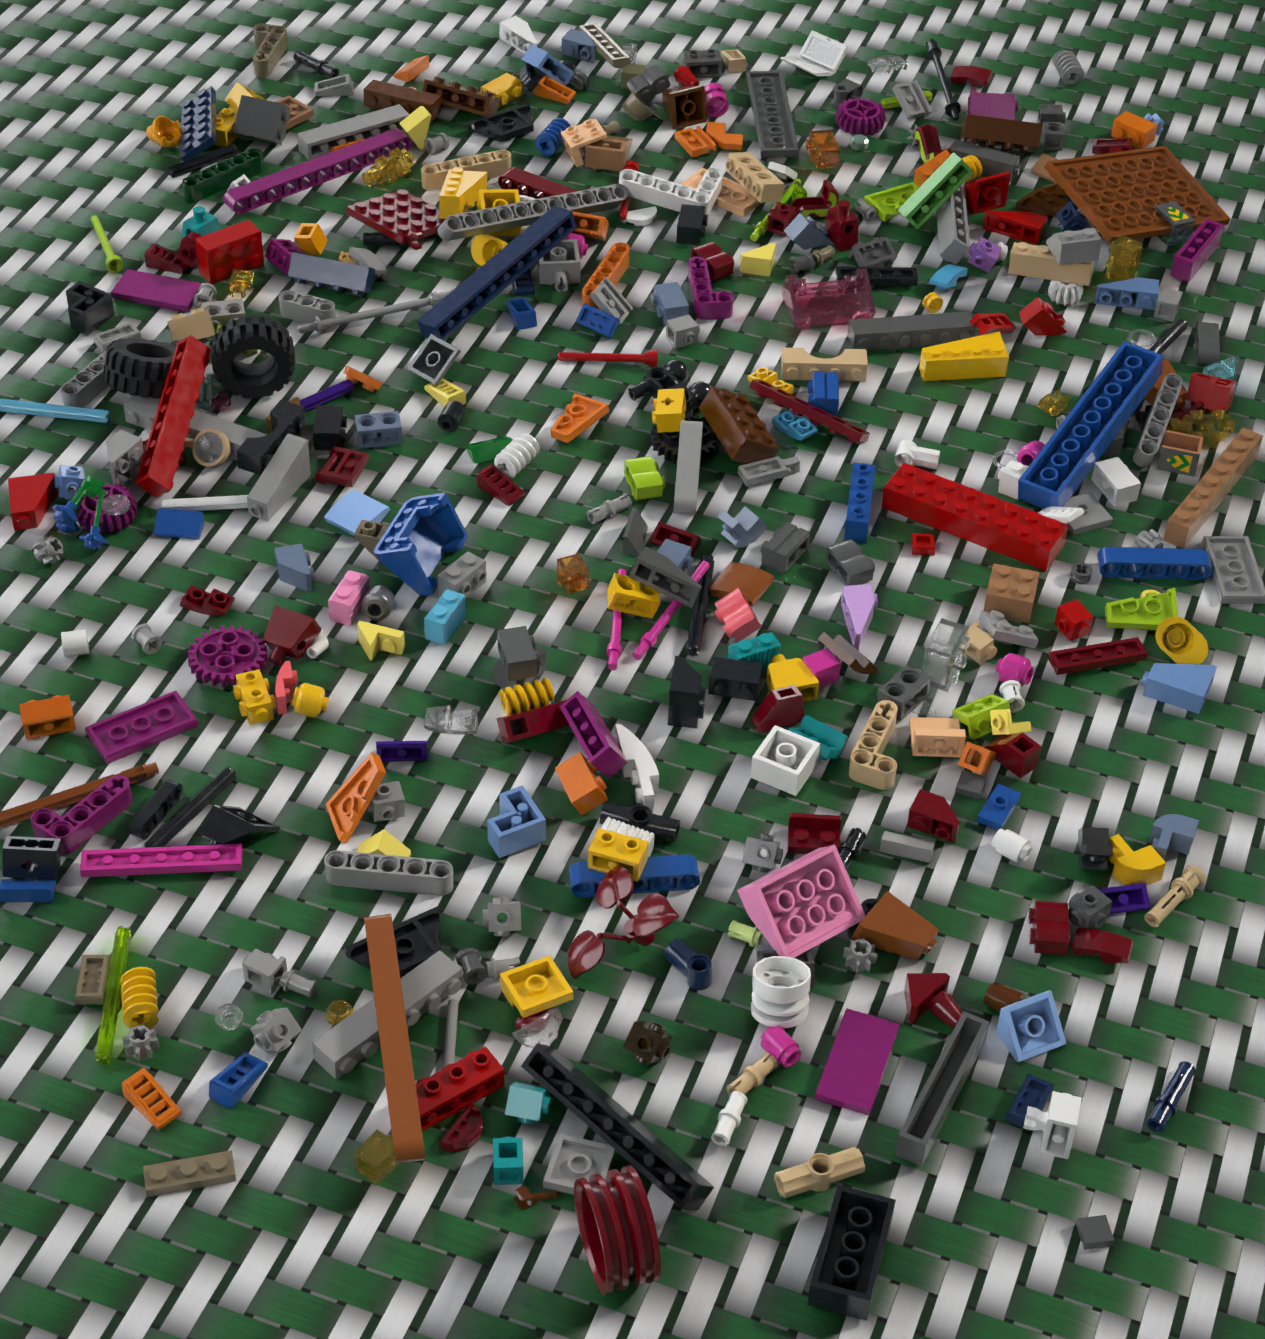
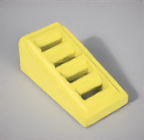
[424,379,466,407]

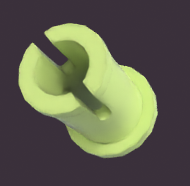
[728,920,763,947]

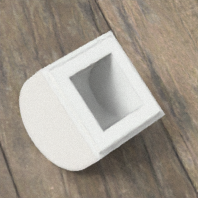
[61,629,89,657]

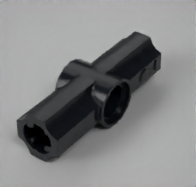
[600,802,681,842]

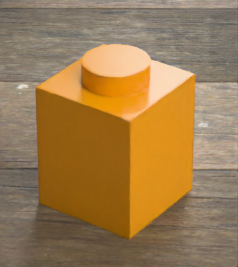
[294,223,328,255]

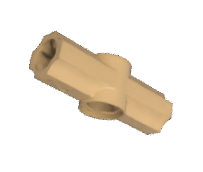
[774,1147,865,1199]

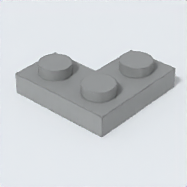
[979,610,1039,649]

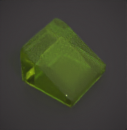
[792,181,808,202]

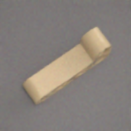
[848,700,898,790]

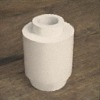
[991,829,1032,863]

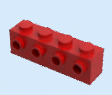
[389,1046,505,1132]

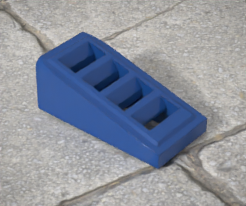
[505,297,537,330]
[209,1052,268,1109]

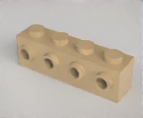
[1008,242,1094,286]

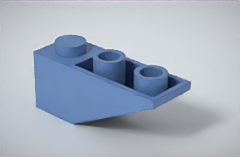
[1094,278,1159,311]

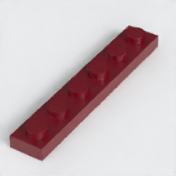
[749,379,870,444]

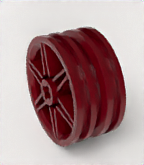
[574,1165,661,1295]

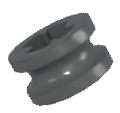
[1070,562,1092,584]

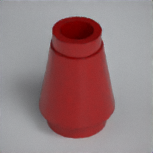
[674,65,700,86]

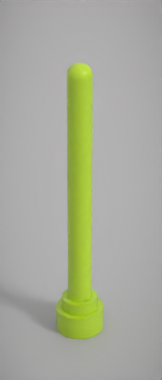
[91,215,123,273]

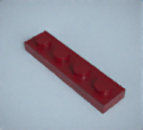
[1048,637,1147,675]

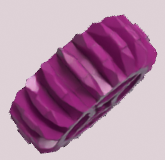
[836,98,886,136]
[76,482,137,535]

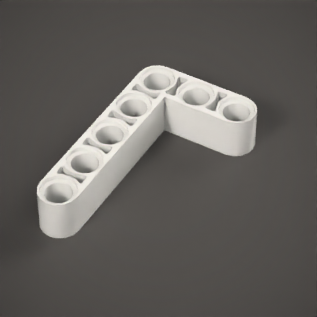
[619,167,723,215]

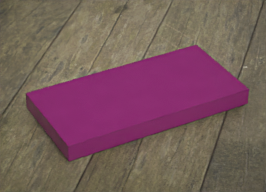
[111,269,202,312]
[85,691,199,764]
[815,1008,900,1116]

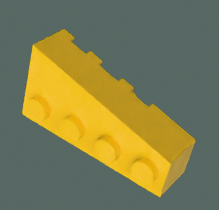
[439,168,487,219]

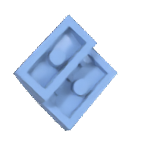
[324,490,390,536]

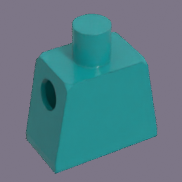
[182,206,221,238]

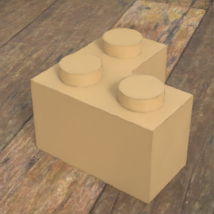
[167,307,216,341]

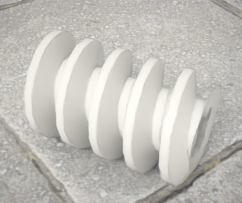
[494,433,540,479]

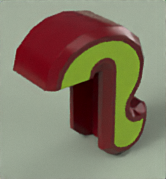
[914,124,951,164]
[791,180,840,219]

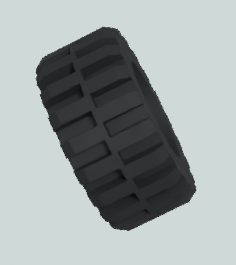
[211,314,296,399]
[103,338,176,399]

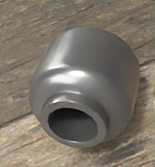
[361,586,395,621]

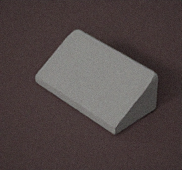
[879,831,935,863]

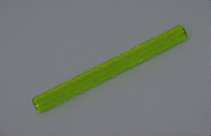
[94,926,132,1065]

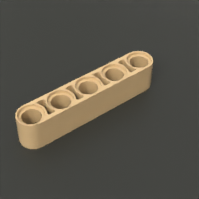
[421,150,511,191]

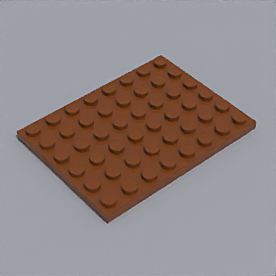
[1044,146,1231,243]

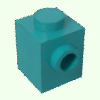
[505,1082,551,1124]

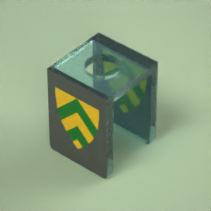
[1155,201,1195,246]

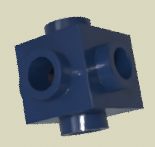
[1056,201,1089,232]

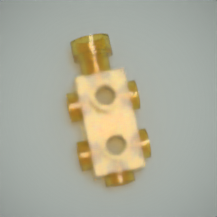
[362,147,414,187]
[1167,410,1235,442]

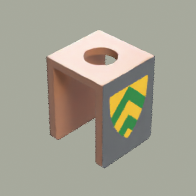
[1157,430,1203,477]

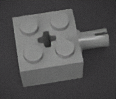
[537,239,581,292]

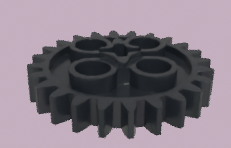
[650,412,721,463]

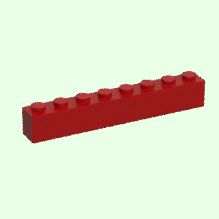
[135,335,211,497]

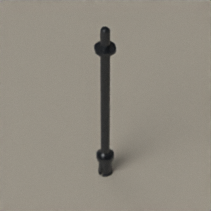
[926,39,961,121]

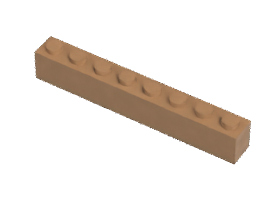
[1163,428,1263,549]

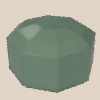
[850,134,869,151]

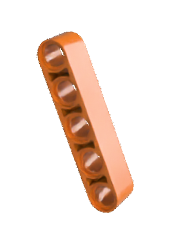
[582,242,630,310]

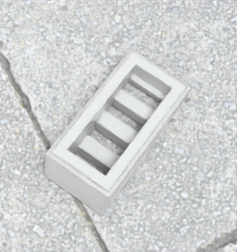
[1038,506,1084,524]

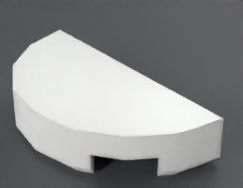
[619,206,657,226]

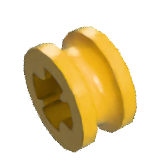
[922,292,943,313]

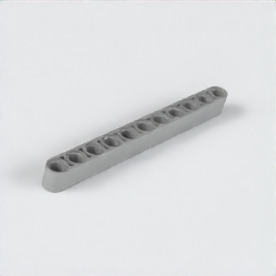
[438,184,628,241]

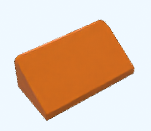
[393,55,429,82]

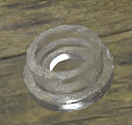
[215,1004,243,1031]

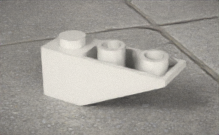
[499,16,537,53]

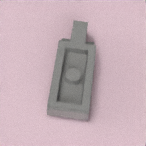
[738,456,800,487]

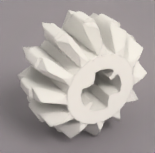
[1048,280,1083,306]

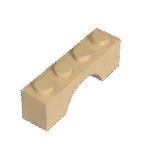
[781,347,868,382]

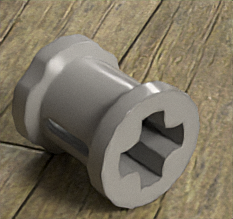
[424,132,449,155]
[193,283,217,308]
[131,623,163,654]

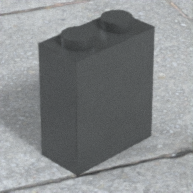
[233,95,290,145]

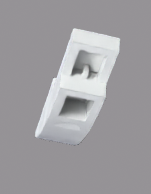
[612,724,659,812]

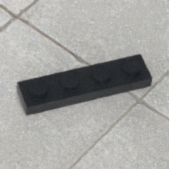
[835,266,918,287]

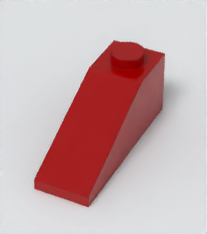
[982,210,1048,245]

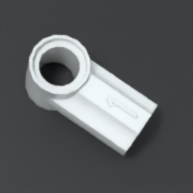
[894,440,940,470]

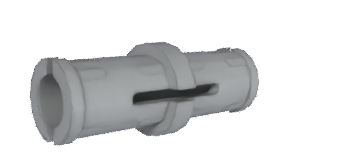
[587,494,632,524]

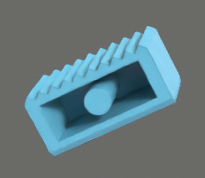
[423,589,466,645]

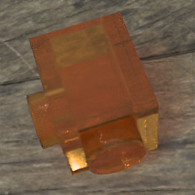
[556,553,590,594]

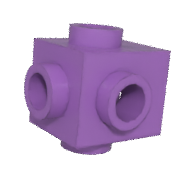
[967,237,1002,273]

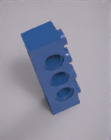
[844,463,876,543]

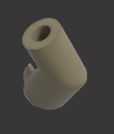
[602,121,621,135]

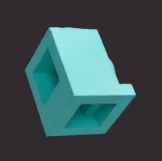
[493,1136,523,1185]

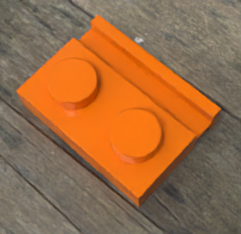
[675,126,717,157]

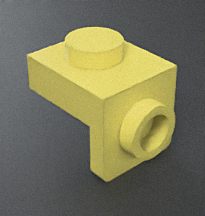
[990,709,1031,735]

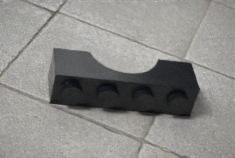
[236,400,307,475]

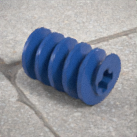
[535,118,571,157]

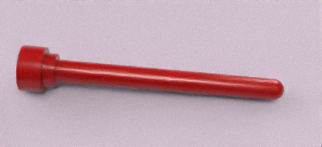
[619,160,639,220]
[557,350,658,367]

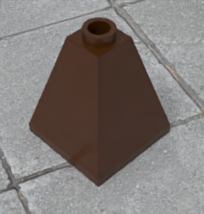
[662,85,707,130]

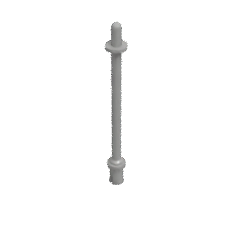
[297,289,454,335]

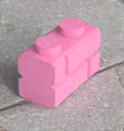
[328,570,370,626]

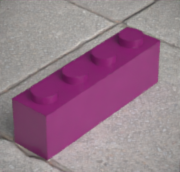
[1170,219,1224,282]
[559,691,627,779]

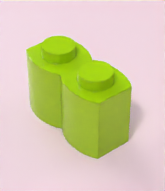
[624,456,666,500]

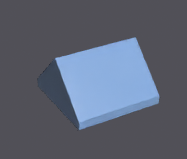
[996,990,1066,1062]

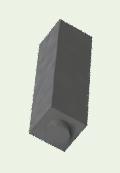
[950,139,1021,182]

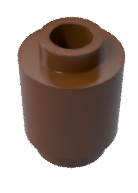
[983,983,1024,1013]

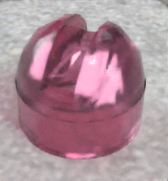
[212,391,231,411]

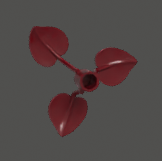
[568,866,679,979]

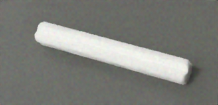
[162,495,248,511]

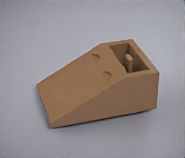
[585,136,633,172]

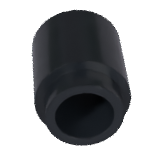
[438,401,465,432]

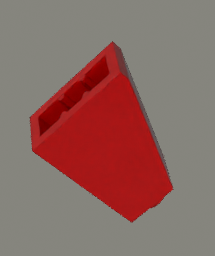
[8,473,58,531]

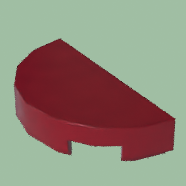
[438,1102,483,1152]

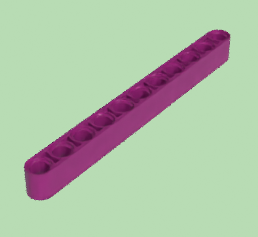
[223,128,412,214]

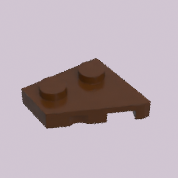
[1015,188,1069,217]

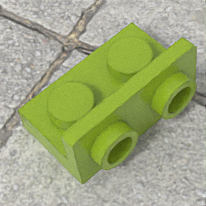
[952,694,1012,739]

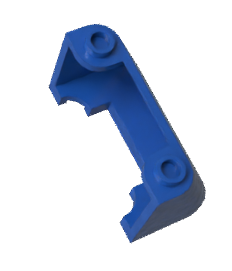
[374,492,469,596]

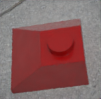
[964,171,1011,215]

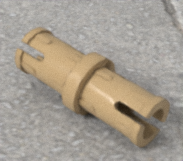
[727,1053,778,1095]

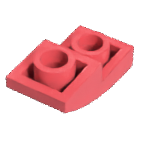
[275,661,298,715]

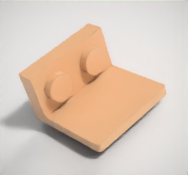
[561,119,607,167]
[909,717,966,757]

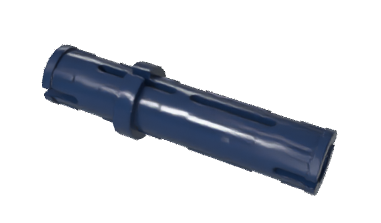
[1146,1061,1196,1132]

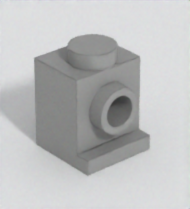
[242,949,287,994]

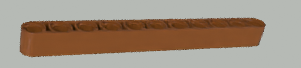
[364,914,426,1164]

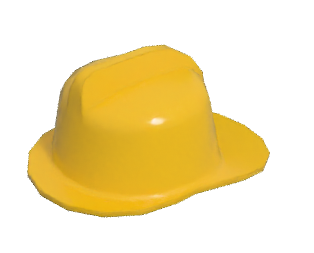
[471,234,508,266]
[1155,616,1209,664]

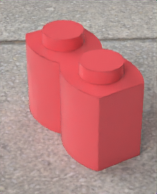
[714,588,762,642]

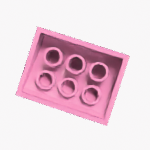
[737,845,865,958]

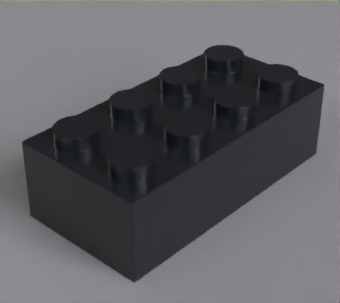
[807,1185,896,1321]

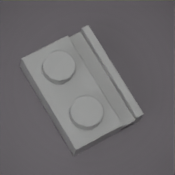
[892,81,932,119]
[589,277,633,326]

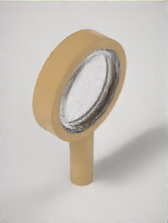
[183,429,230,468]

